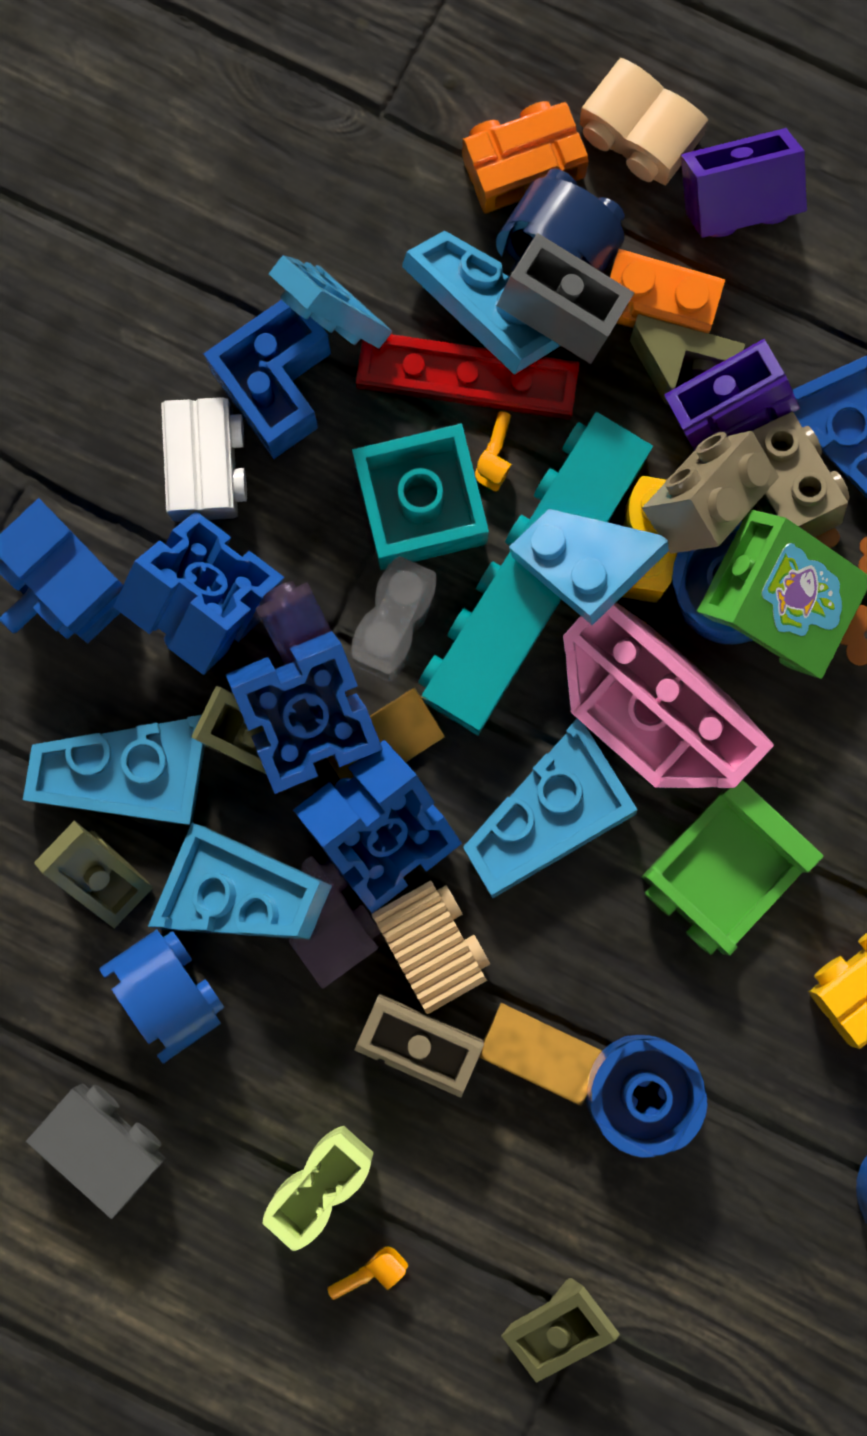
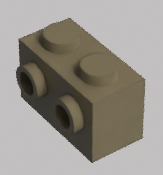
[752,411,850,537]
[642,431,779,554]

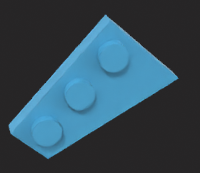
[402,231,561,375]
[269,255,393,348]
[23,715,205,825]
[463,718,637,899]
[148,823,332,940]

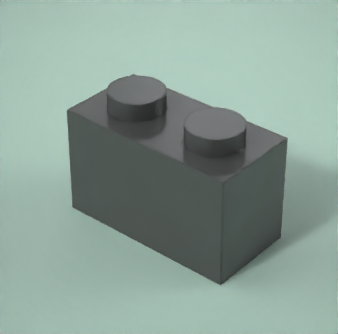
[496,233,634,364]
[26,1083,166,1219]

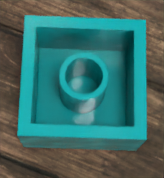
[352,423,489,570]

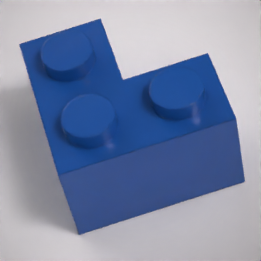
[204,300,331,459]

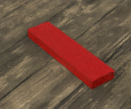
[356,334,580,420]

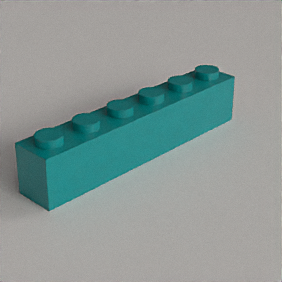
[418,412,653,735]

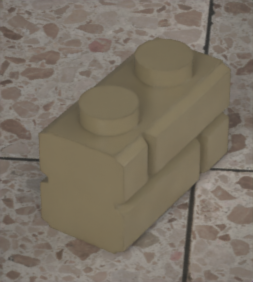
[355,994,484,1098]

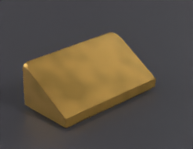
[326,688,445,779]
[479,1003,602,1106]

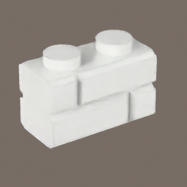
[161,397,247,522]

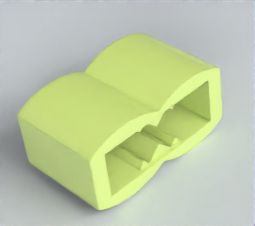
[262,1126,373,1251]

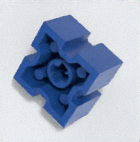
[0,498,123,643]
[113,511,285,675]
[226,631,383,794]
[293,740,462,914]

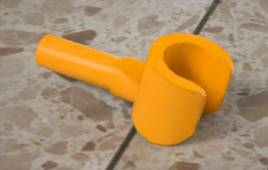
[475,411,512,492]
[327,1247,408,1300]

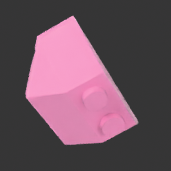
[563,603,774,788]

